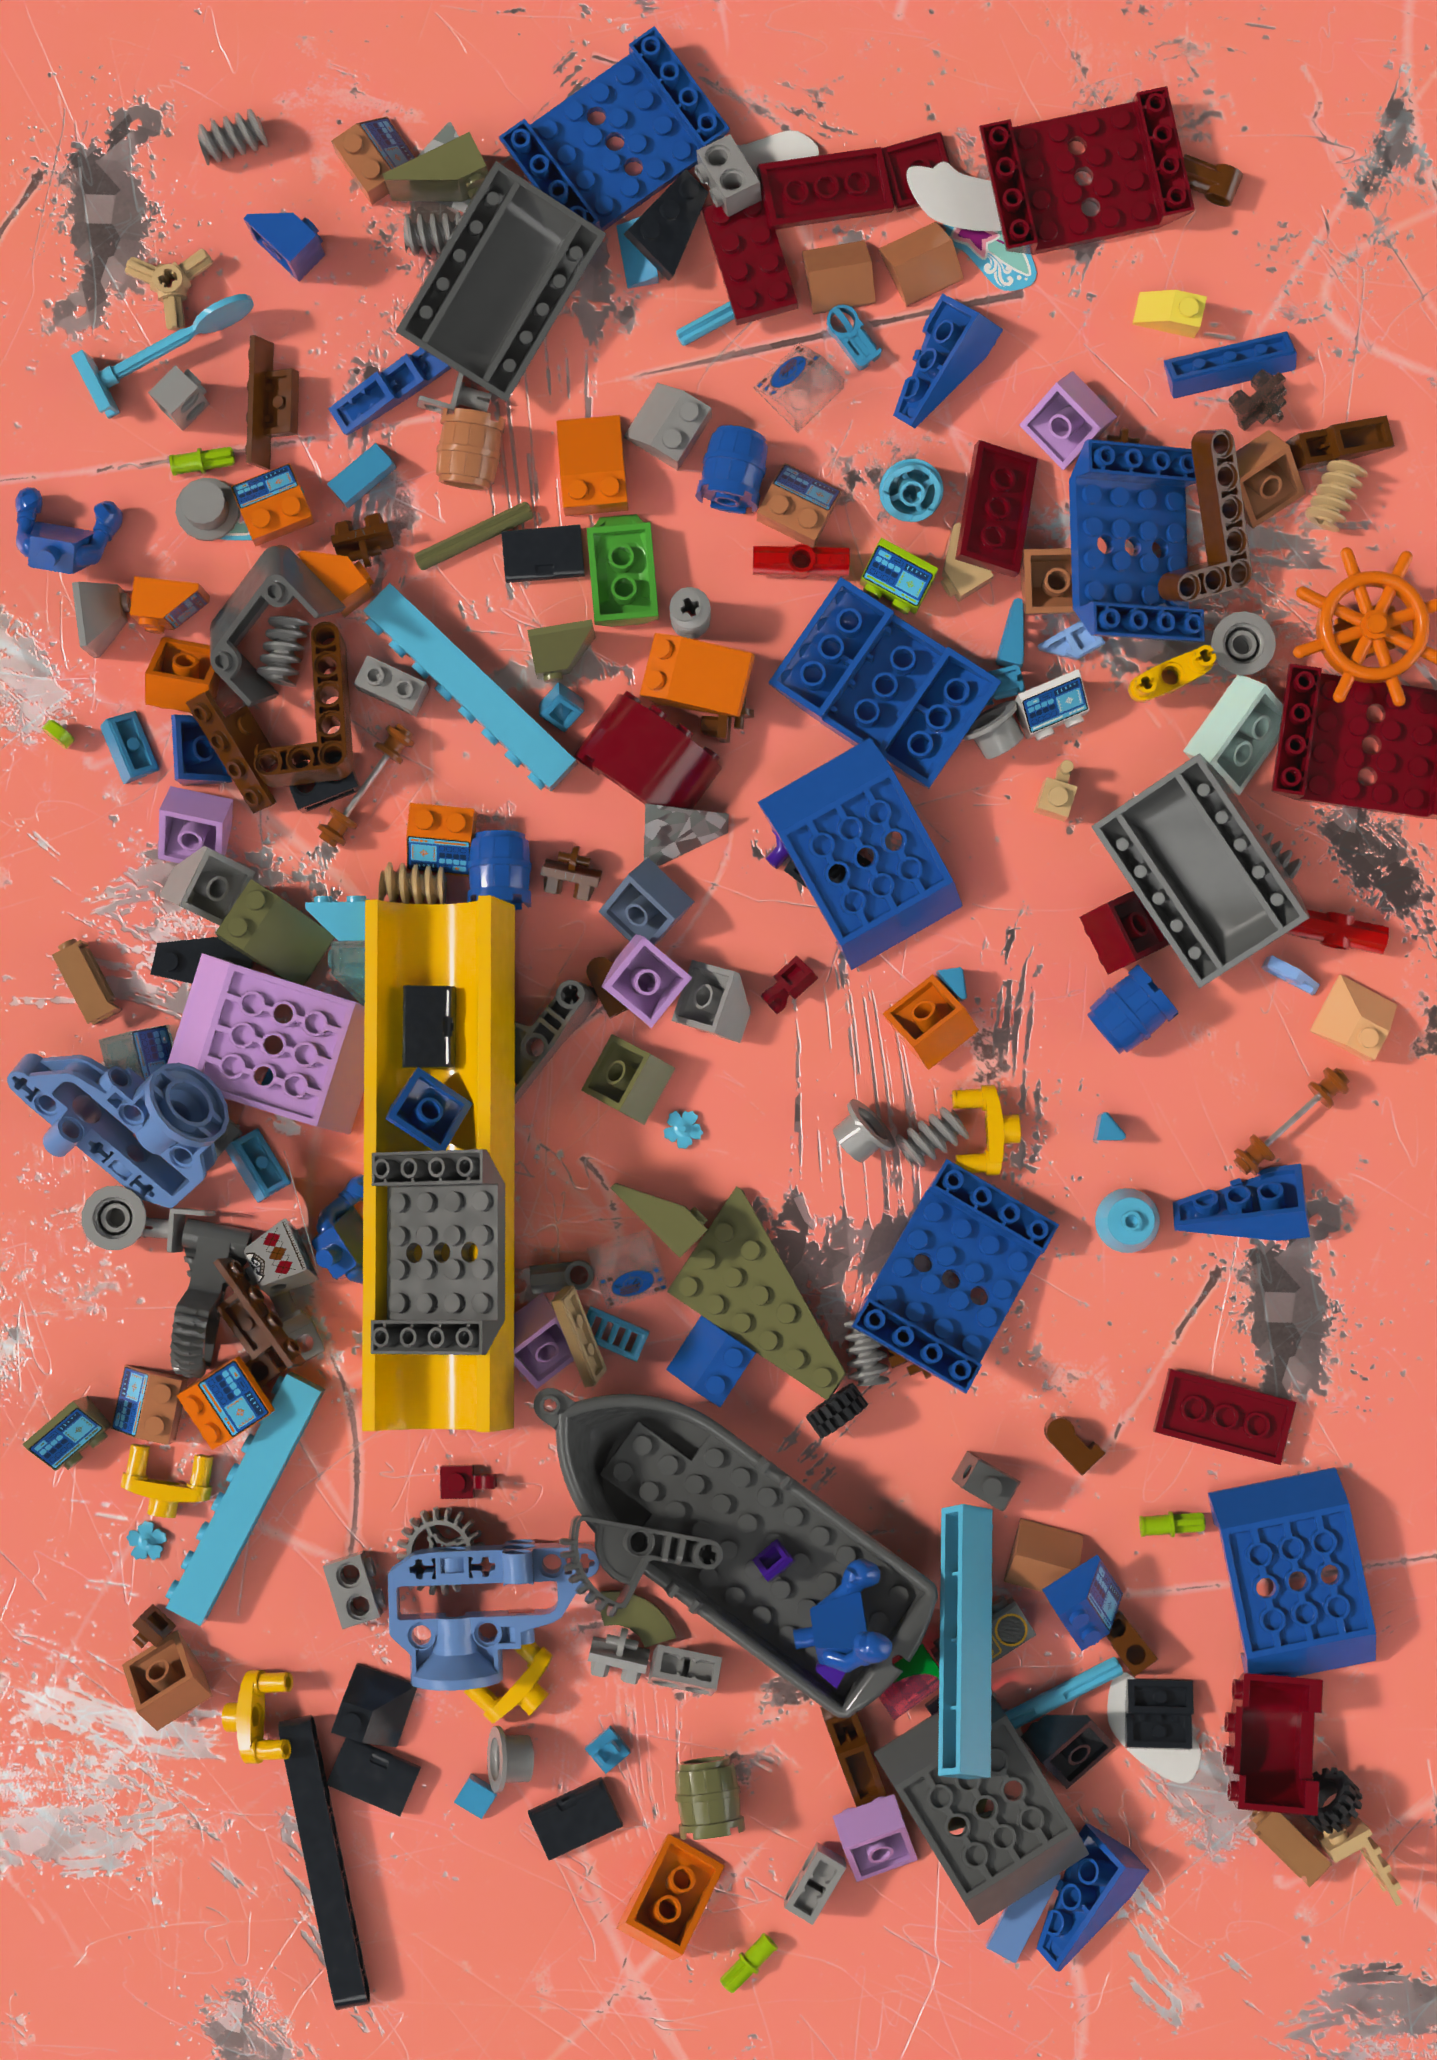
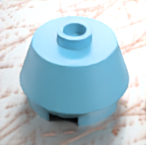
[879,459,944,522]
[1095,1188,1160,1253]

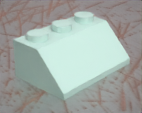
[1183,675,1283,796]

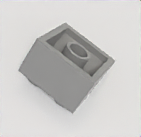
[624,383,712,471]

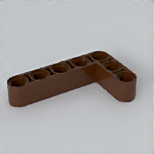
[1158,429,1252,602]
[254,621,354,788]

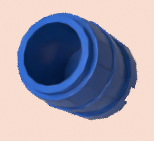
[695,425,768,514]
[467,830,532,910]
[1087,965,1179,1054]

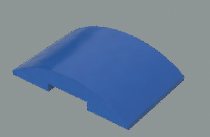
[768,577,1002,789]

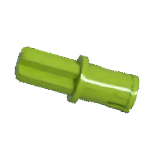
[169,447,235,476]
[1139,1511,1206,1538]
[720,1933,778,1993]

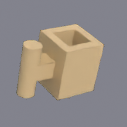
[1034,760,1078,822]

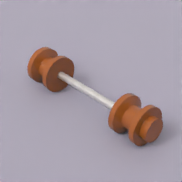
[317,723,415,848]
[1234,1067,1350,1176]

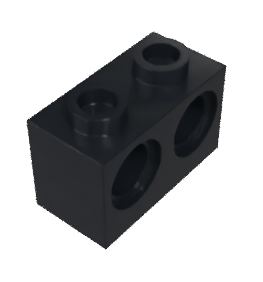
[289,756,361,814]

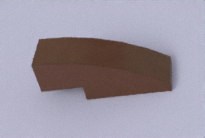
[1286,415,1395,471]
[820,1707,887,1807]

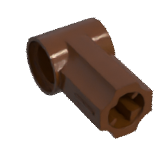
[1183,154,1243,207]

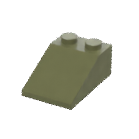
[382,132,488,202]
[215,879,335,985]
[611,1183,708,1258]

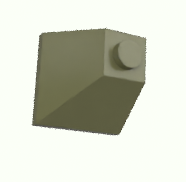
[527,619,596,683]

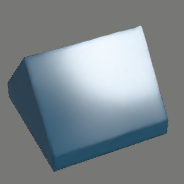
[1093,1112,1126,1141]

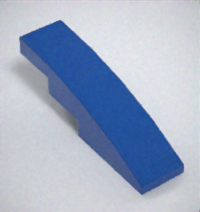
[328,348,452,436]

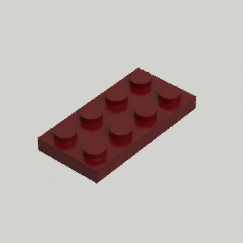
[756,147,894,230]
[702,193,798,326]
[955,440,1038,578]
[1153,1368,1297,1465]

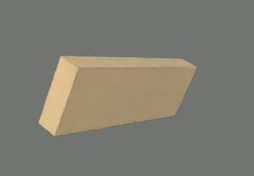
[551,1285,607,1388]

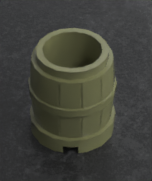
[675,1756,745,1840]

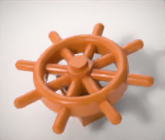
[1293,547,1437,706]

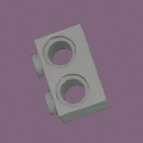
[695,134,762,217]
[148,365,209,431]
[354,655,430,717]
[323,1550,386,1629]
[648,1644,722,1696]
[784,1842,847,1925]

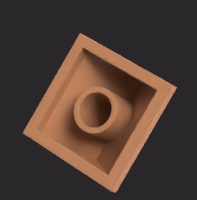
[878,222,964,307]
[802,240,876,315]
[1004,1518,1084,1593]

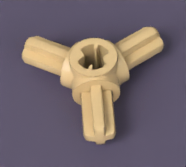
[125,249,213,331]

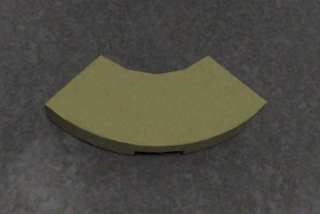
[596,1590,676,1648]

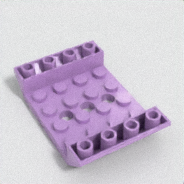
[167,953,365,1135]

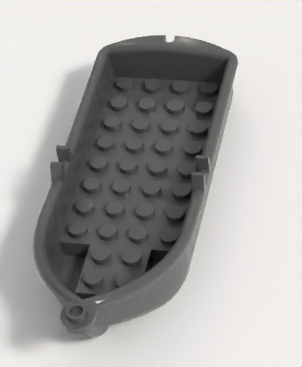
[534,1388,938,1718]

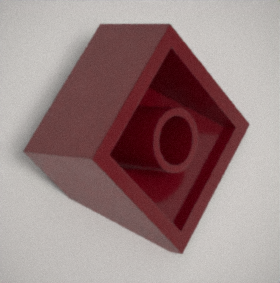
[1079,891,1170,975]

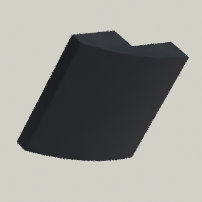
[1125,1679,1194,1750]

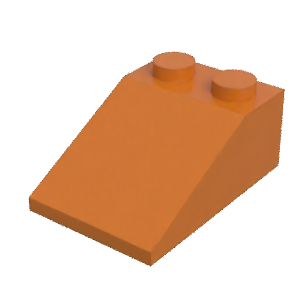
[556,415,628,516]
[639,633,755,717]
[616,1834,725,1960]

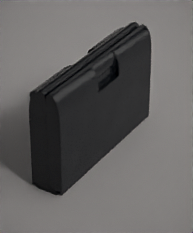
[501,525,585,583]
[402,985,456,1068]
[326,1738,421,1817]
[528,1777,623,1861]

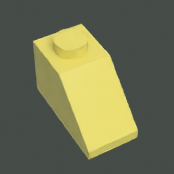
[1132,290,1207,338]

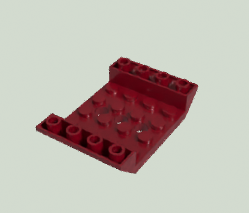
[979,86,1195,255]
[1271,663,1437,819]

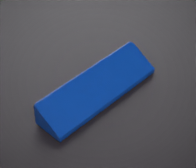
[1164,331,1297,398]

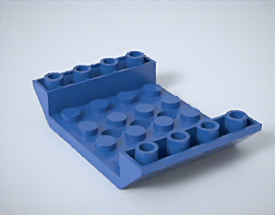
[499,26,730,231]
[1069,439,1205,643]
[757,738,963,970]
[851,1159,1059,1394]
[1208,1467,1376,1677]

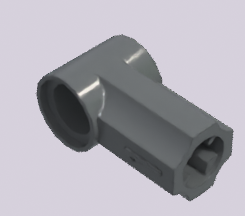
[529,1260,595,1294]

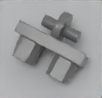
[588,1628,650,1685]

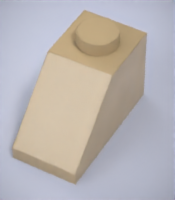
[941,522,994,602]

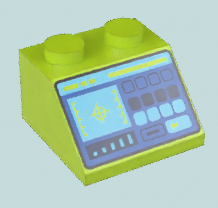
[860,537,938,615]

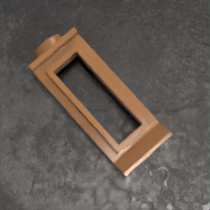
[52,938,122,1025]
[1247,1811,1332,1888]

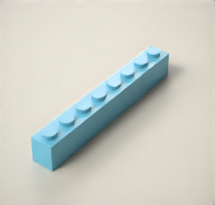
[363,583,577,791]
[165,1372,326,1626]
[938,1504,993,1780]

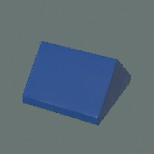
[171,714,232,786]
[386,1067,473,1151]

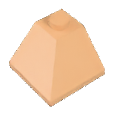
[1310,974,1397,1062]

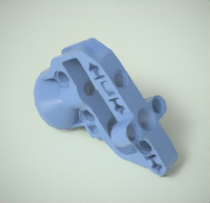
[7,1053,229,1208]
[388,1539,600,1691]

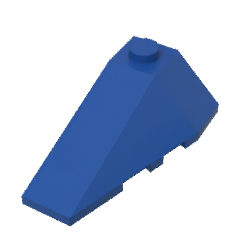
[893,293,1003,428]
[1173,1164,1310,1241]
[1036,1824,1149,1972]

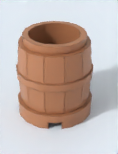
[436,408,506,490]

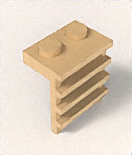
[1316,1816,1403,1906]

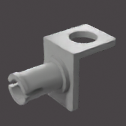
[417,372,492,414]
[141,1208,216,1253]
[270,1291,325,1361]

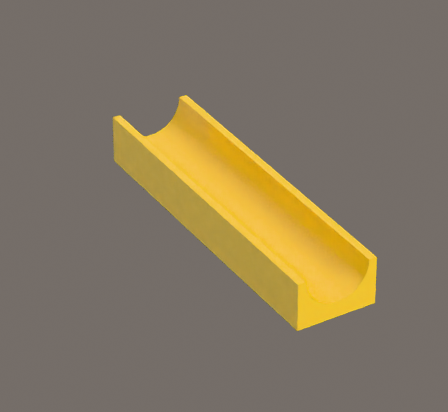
[362,895,515,1432]

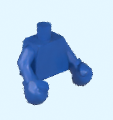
[15,487,123,574]
[311,1174,363,1284]
[793,1559,893,1673]

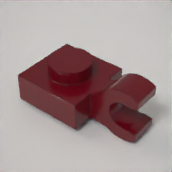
[761,955,818,1014]
[440,1465,497,1499]

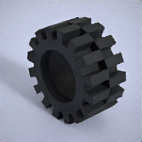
[806,1383,868,1439]
[1303,1767,1362,1834]

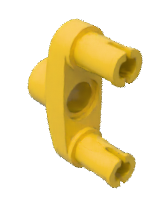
[1128,645,1216,703]
[952,1085,1021,1176]
[121,1444,214,1518]
[464,1642,553,1724]
[222,1670,293,1764]

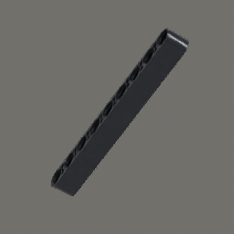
[278,1715,370,2010]

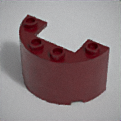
[573,691,722,809]
[1223,1673,1323,1816]

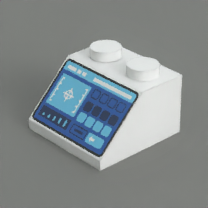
[1014,669,1090,741]

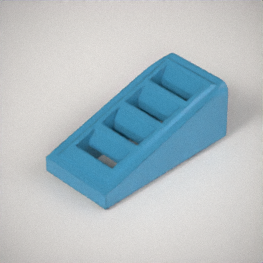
[995,598,1024,669]
[586,1306,650,1362]

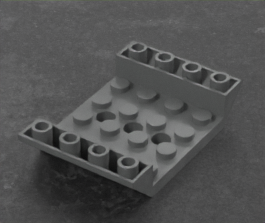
[371,1149,505,1355]
[873,1695,1089,1926]

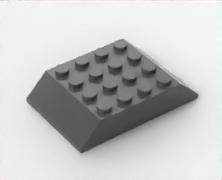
[395,161,606,402]
[1091,753,1310,989]

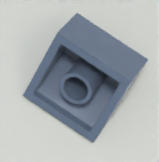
[598,858,694,946]

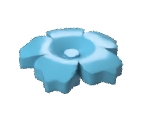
[663,1111,703,1149]
[126,1521,167,1560]

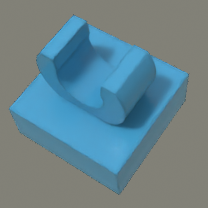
[585,1726,631,1774]

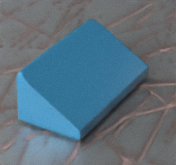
[616,217,659,289]
[327,443,396,508]
[100,711,159,784]
[225,1128,291,1203]

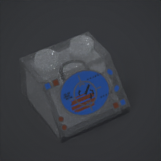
[753,343,845,433]
[587,1228,669,1309]

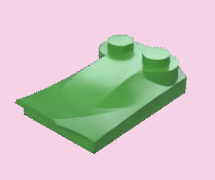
[587,514,659,627]

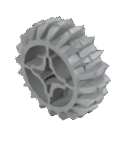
[396,1506,485,1596]

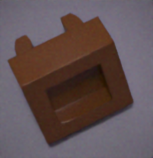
[132,1604,176,1649]

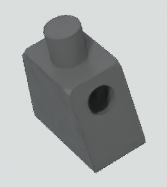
[951,1451,1021,1511]

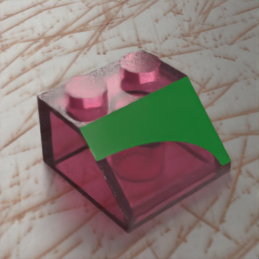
[879,1642,939,1720]

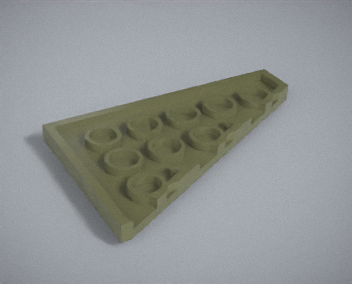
[667,1186,847,1401]

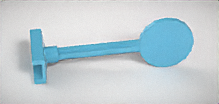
[71,294,254,419]

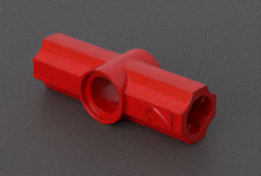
[753,544,850,579]
[1287,909,1389,955]

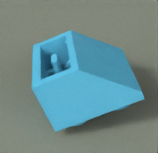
[305,896,370,946]

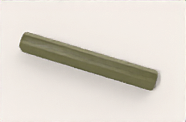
[414,502,534,570]

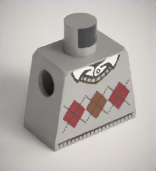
[244,1218,319,1296]

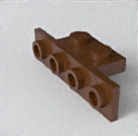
[245,335,299,470]
[186,690,276,814]
[213,1257,306,1368]

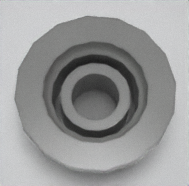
[175,478,239,541]
[1211,611,1276,676]
[963,700,1024,759]
[833,1099,896,1163]
[82,1186,147,1250]
[487,1726,534,1793]

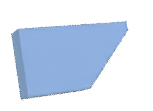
[1037,620,1105,661]
[1261,955,1320,995]

